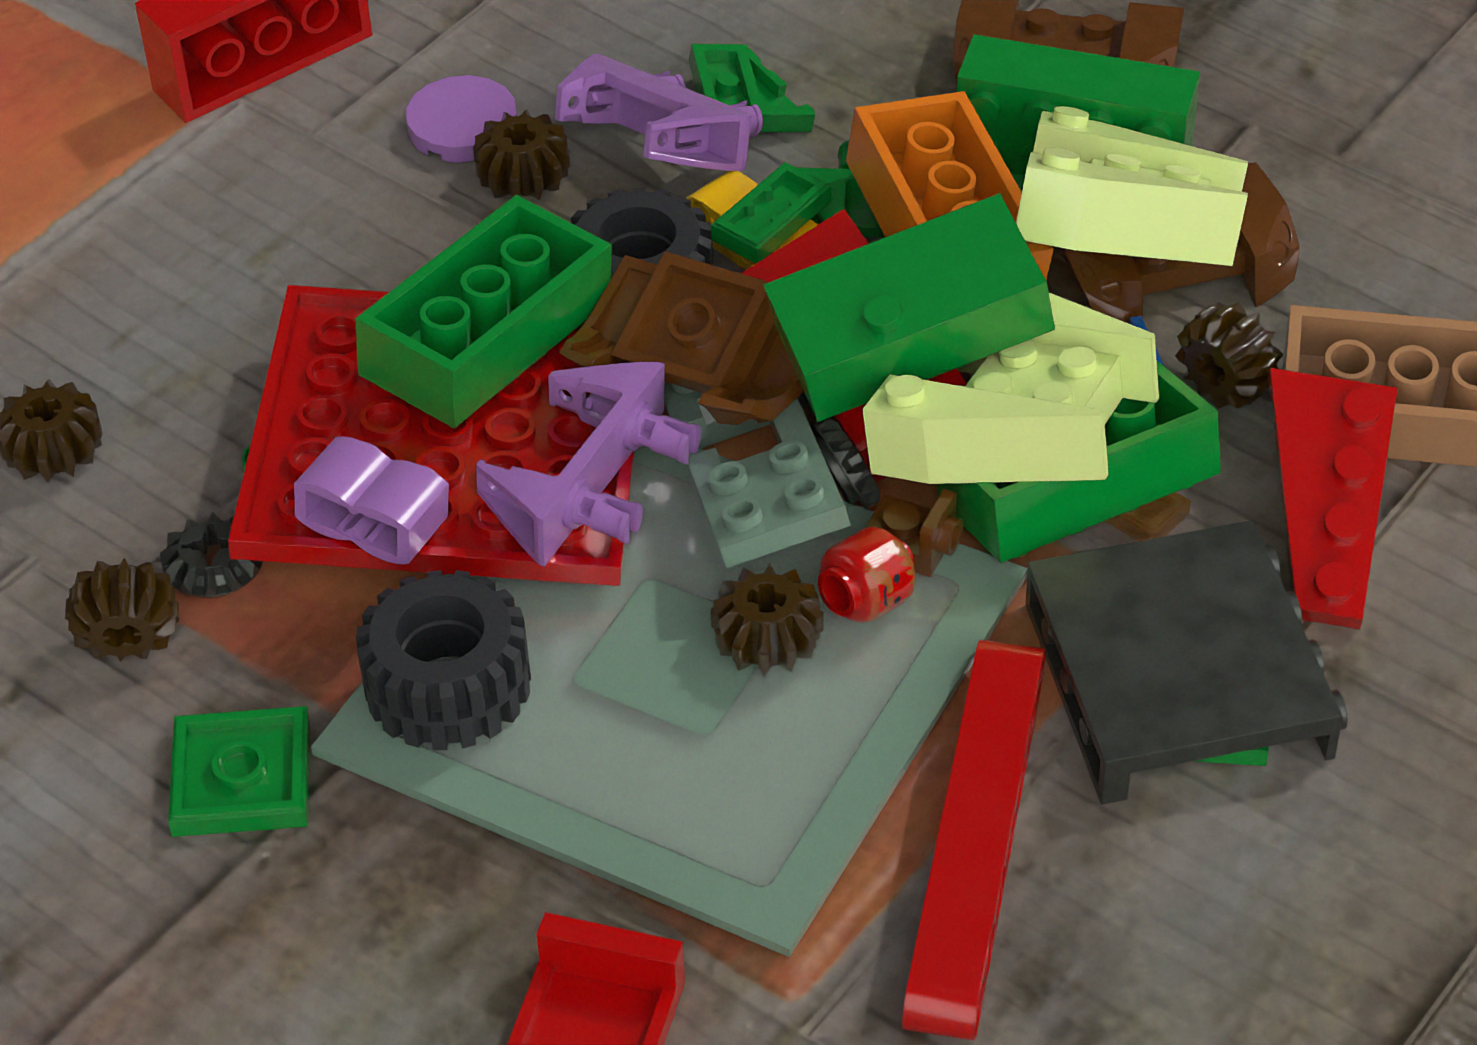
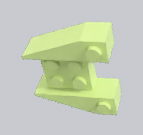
[1016,106,1248,266]
[863,293,1159,484]

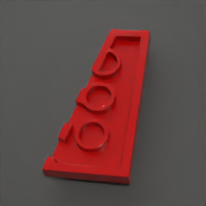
[1268,368,1398,630]

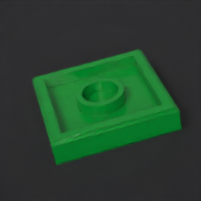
[168,706,310,837]

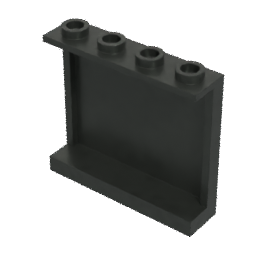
[1025,520,1348,805]

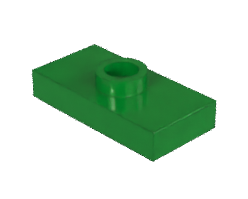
[711,162,832,264]

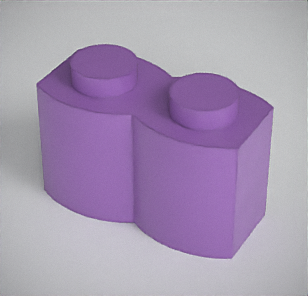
[294,437,449,564]

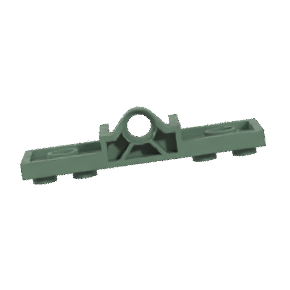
[664,381,851,569]

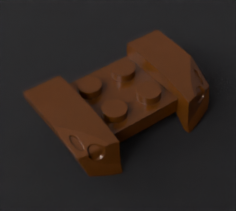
[953,0,1184,84]
[1057,162,1300,324]
[560,251,804,425]

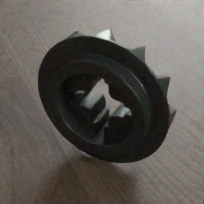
[812,418,880,509]
[160,512,263,597]

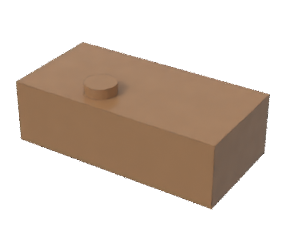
[1282,305,1477,467]

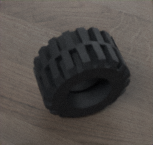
[571,188,713,278]
[356,570,531,750]

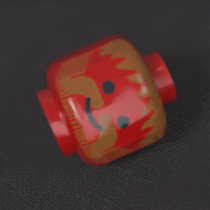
[817,526,916,624]

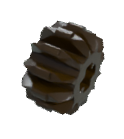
[473,109,570,200]
[1175,302,1283,409]
[0,379,103,483]
[65,558,179,663]
[710,563,824,677]

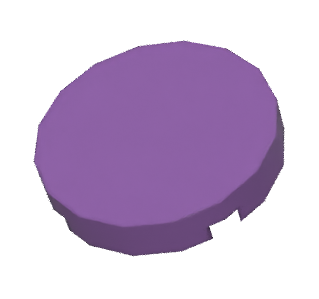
[406,75,517,163]

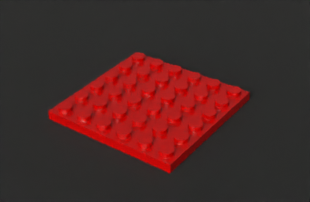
[228,285,635,586]

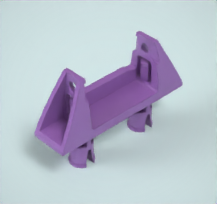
[555,53,763,171]
[476,362,702,567]

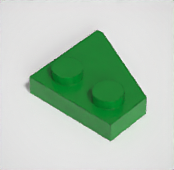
[689,44,815,132]

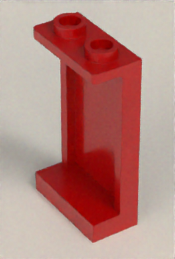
[507,912,685,1045]

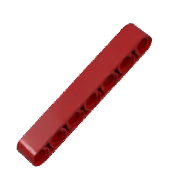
[902,639,1046,1041]

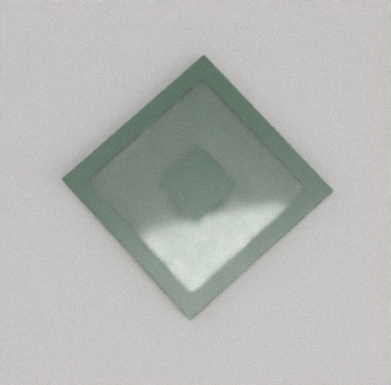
[311,446,1028,957]

